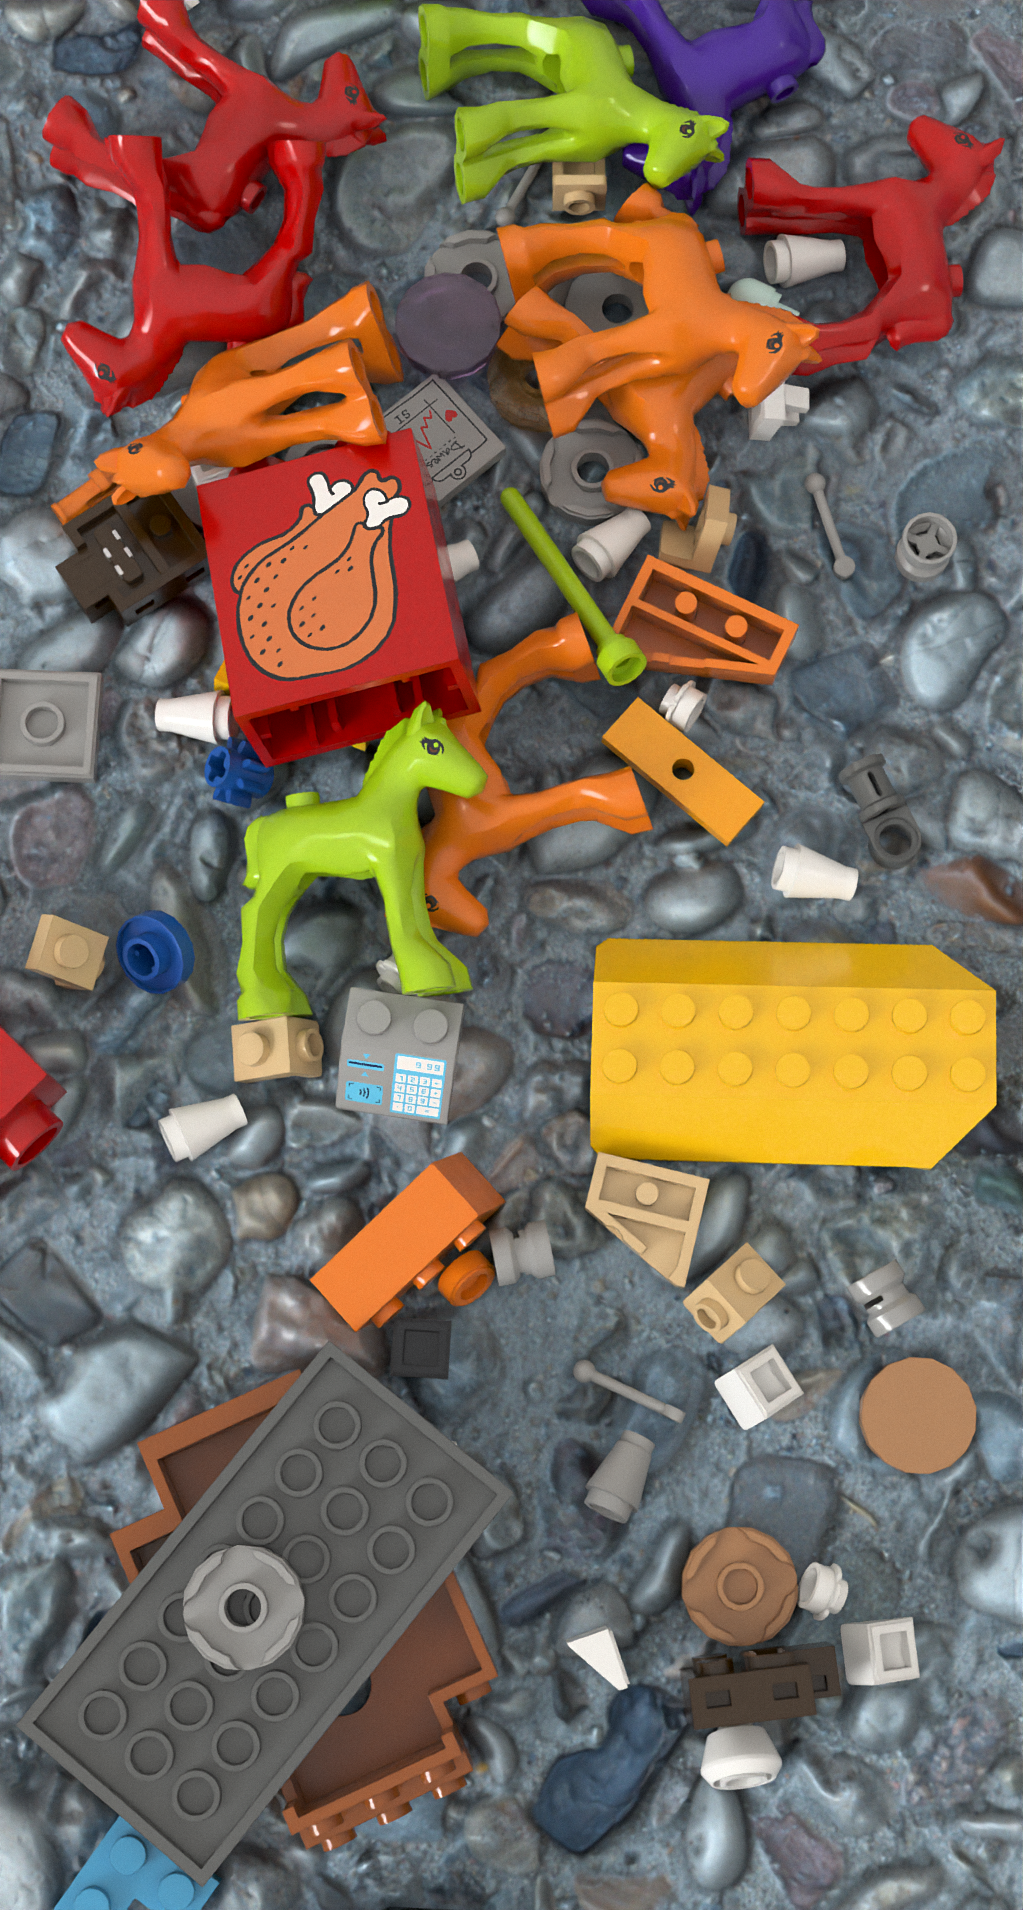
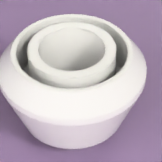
[700,1723,782,1790]

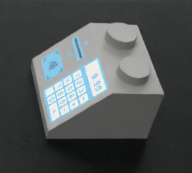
[335,987,465,1125]

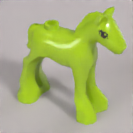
[418,4,729,205]
[236,701,488,1021]

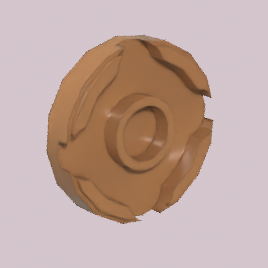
[859,1357,976,1474]
[681,1527,798,1646]

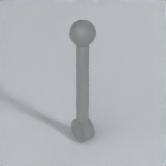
[495,163,542,227]
[804,473,855,580]
[573,1360,686,1424]

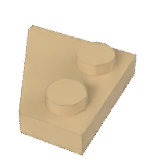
[584,1152,710,1288]

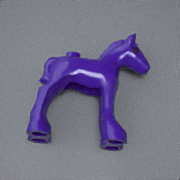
[580,0,826,217]

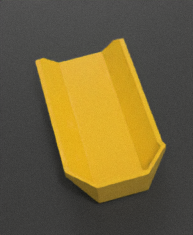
[590,938,996,1170]

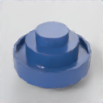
[116,910,195,994]

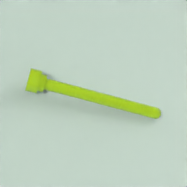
[500,487,647,686]

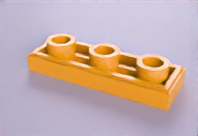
[601,697,764,847]

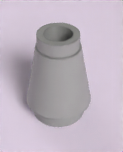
[584,1430,655,1523]

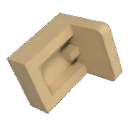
[552,158,607,215]
[658,484,737,573]
[25,914,109,991]
[231,1016,324,1083]
[683,1242,786,1344]

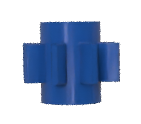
[204,737,274,809]

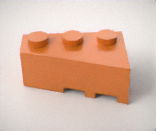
[612,554,799,685]
[310,1152,506,1332]

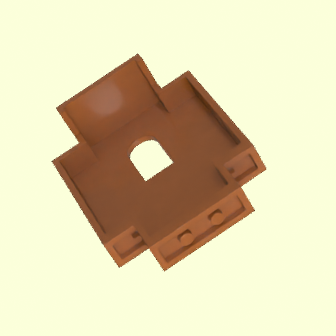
[110,1369,498,1852]

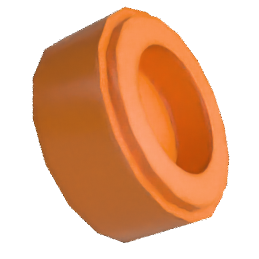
[438,1250,495,1307]

